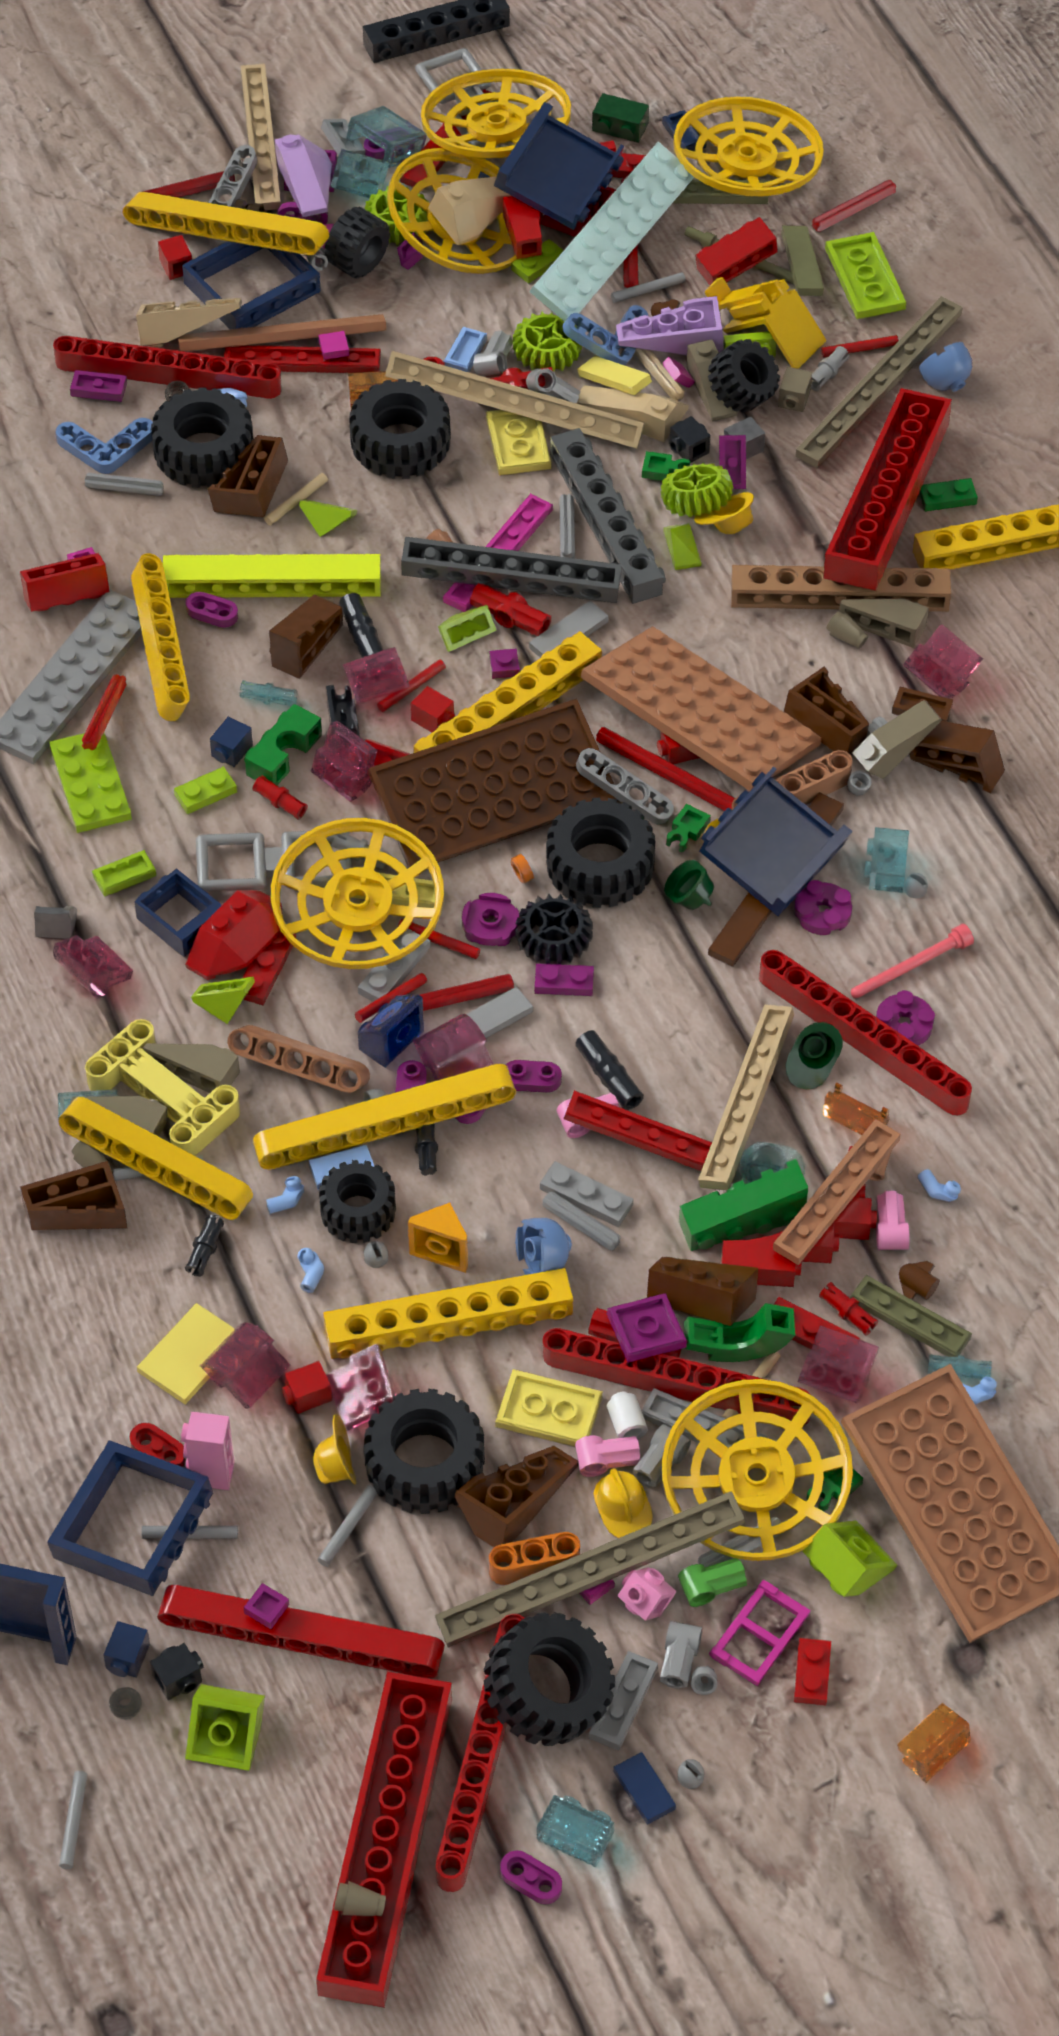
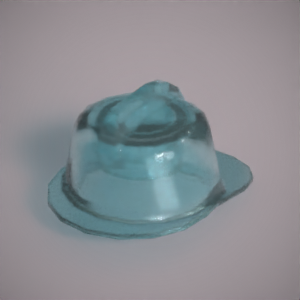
[739,1142,805,1184]

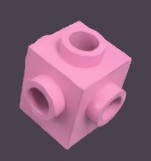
[618,1567,677,1621]

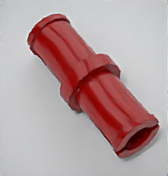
[252,775,308,820]
[819,1282,878,1336]

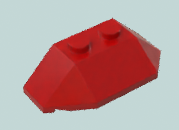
[185,890,283,980]

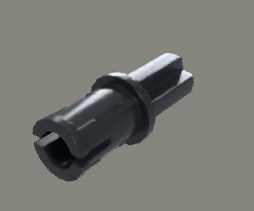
[415,1123,438,1176]

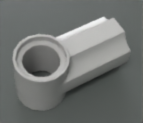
[473,331,513,377]
[526,368,581,403]
[633,1424,691,1488]
[660,1621,702,1689]

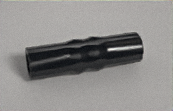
[339,593,387,669]
[575,1030,644,1110]

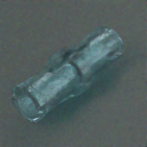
[239,680,298,706]
[928,1354,992,1380]

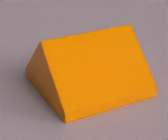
[408,1202,468,1273]

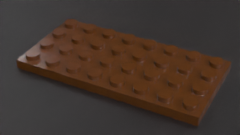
[368,698,618,868]

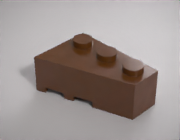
[207,435,288,517]
[269,594,343,679]
[784,666,869,756]
[909,721,1005,794]
[20,1161,128,1230]
[647,1257,758,1326]

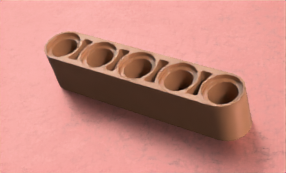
[732,750,852,810]
[227,1025,370,1093]

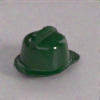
[664,860,714,910]
[785,1022,843,1090]

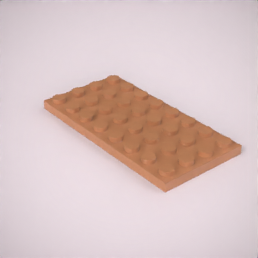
[581,626,821,791]
[841,1364,1059,1643]

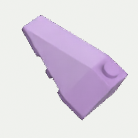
[274,134,332,217]
[616,296,724,355]

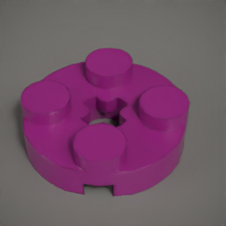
[794,880,852,935]
[462,893,519,946]
[876,990,935,1046]

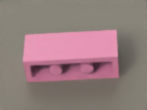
[181,1412,235,1490]

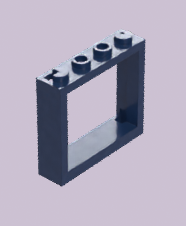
[182,241,321,330]
[47,1440,213,1596]

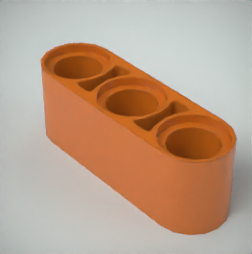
[489,1532,580,1585]

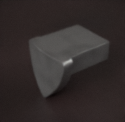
[34,906,77,940]

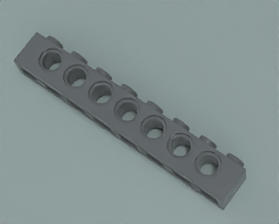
[550,428,666,604]
[401,537,622,603]

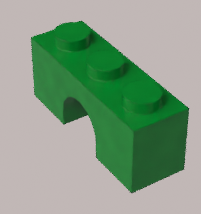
[244,704,322,786]

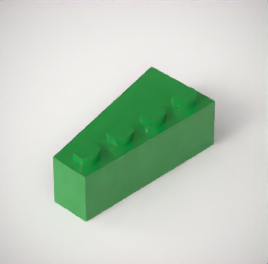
[679,1158,808,1251]

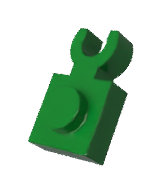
[642,451,690,480]
[666,804,711,853]
[806,1468,863,1512]

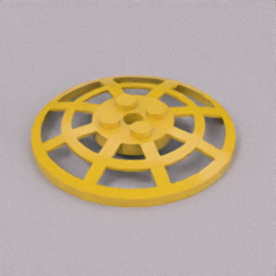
[421,69,571,158]
[673,96,824,196]
[387,148,517,274]
[271,818,444,969]
[662,1379,853,1561]

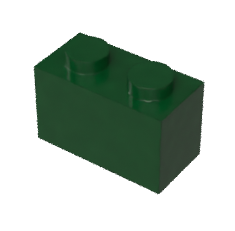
[592,93,649,143]

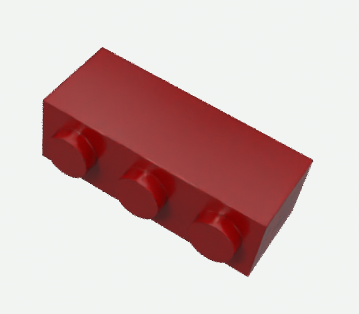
[695,217,778,285]
[20,553,110,612]

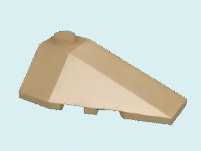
[428,176,511,245]
[136,298,242,348]
[576,385,689,443]

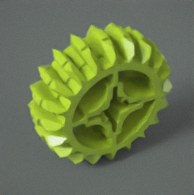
[364,186,429,246]
[513,311,582,372]
[660,462,733,517]

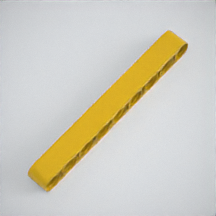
[123,192,329,255]
[253,1064,516,1170]

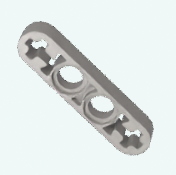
[208,145,257,207]
[576,748,674,825]

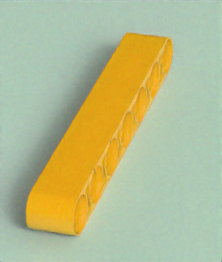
[131,553,190,721]
[59,1097,253,1220]

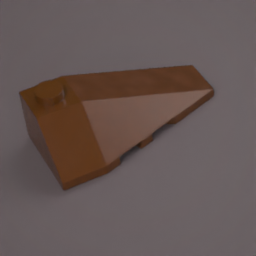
[455,1446,578,1547]

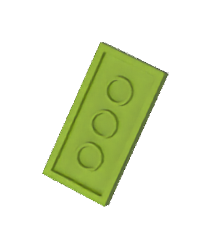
[825,232,906,319]
[49,732,132,833]

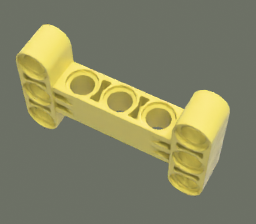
[85,1019,240,1156]

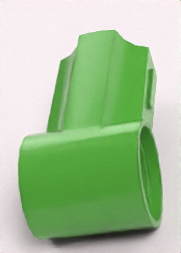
[678,1558,747,1607]

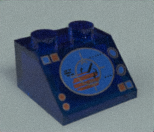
[358,994,424,1068]

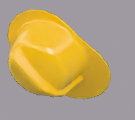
[694,492,754,534]
[313,1413,357,1485]
[593,1468,653,1538]

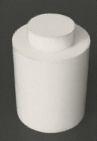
[607,1391,648,1439]

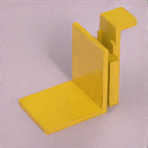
[705,277,826,369]

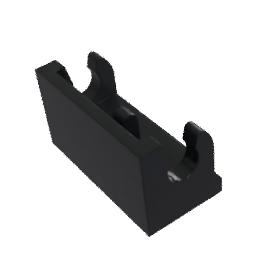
[326,685,361,748]

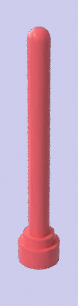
[850,923,974,998]

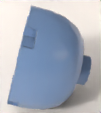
[919,342,973,392]
[515,1218,572,1275]

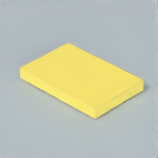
[486,410,551,476]
[137,1303,245,1405]
[495,1369,603,1447]

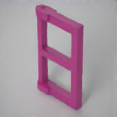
[709,1580,811,1686]

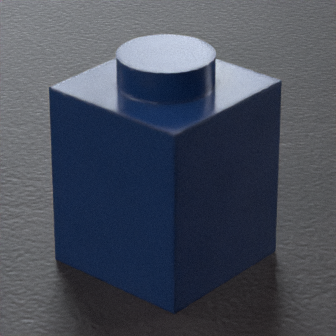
[210,716,253,767]
[103,1621,150,1678]

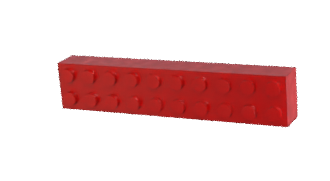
[823,388,952,591]
[316,1671,452,2008]

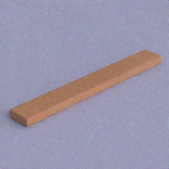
[178,314,386,351]

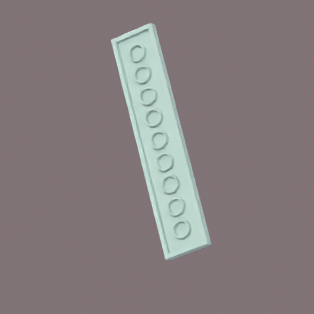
[529,142,694,322]

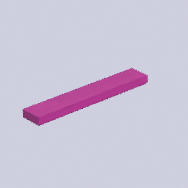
[443,493,553,612]

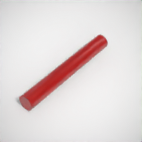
[821,335,899,358]
[377,659,446,712]
[398,918,480,959]
[354,973,427,1023]

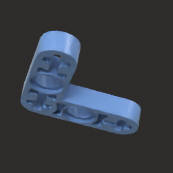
[563,305,649,365]
[56,418,153,474]

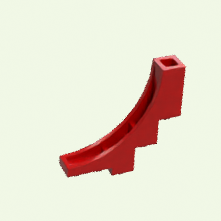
[503,140,616,259]
[722,1146,877,1287]

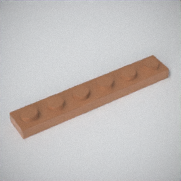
[773,1119,901,1265]

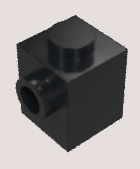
[669,416,711,463]
[150,1643,204,1701]

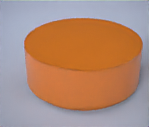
[510,854,534,884]

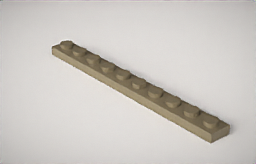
[796,296,963,468]
[435,1491,745,1648]

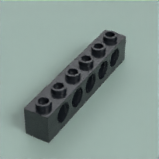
[363,0,510,63]

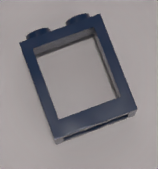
[134,868,222,957]

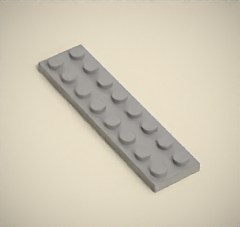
[0,589,142,765]

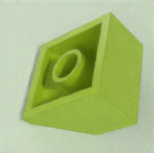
[802,1520,898,1597]
[185,1684,265,1771]

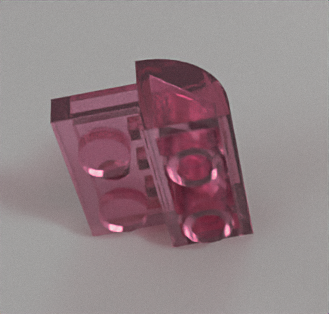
[903,624,984,699]
[343,647,409,705]
[311,720,378,802]
[53,935,133,998]
[413,1014,494,1081]
[200,1322,290,1409]
[797,1326,879,1404]
[326,1344,395,1431]

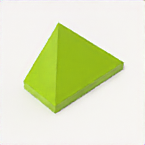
[299,500,357,537]
[663,523,702,570]
[438,605,497,652]
[191,977,255,1024]

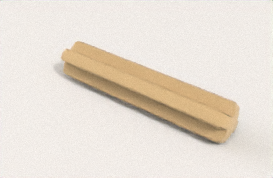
[635,348,685,401]

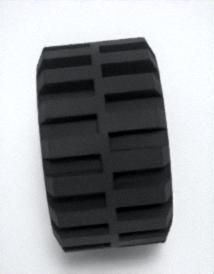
[324,206,390,279]
[708,339,780,412]
[319,1160,396,1243]

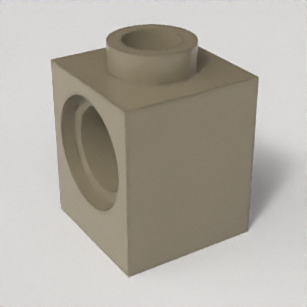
[778,367,812,412]

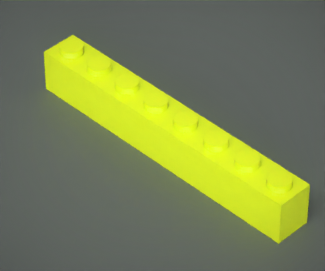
[163,554,381,598]

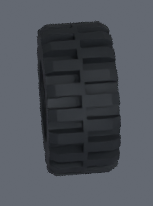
[349,379,451,479]
[151,388,254,488]
[546,798,656,908]
[364,1388,485,1514]
[484,1612,615,1746]

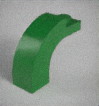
[683,1303,795,1362]

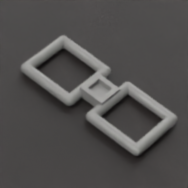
[415,48,498,147]
[196,831,352,892]

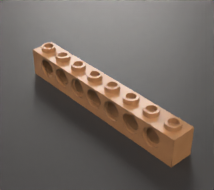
[731,565,951,612]

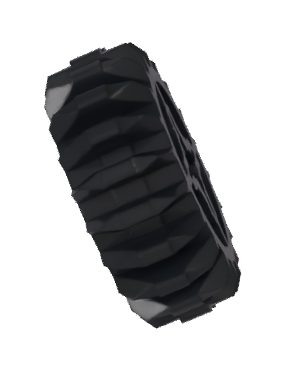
[515,893,593,964]

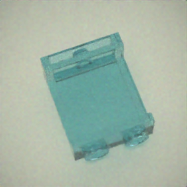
[346,106,427,168]

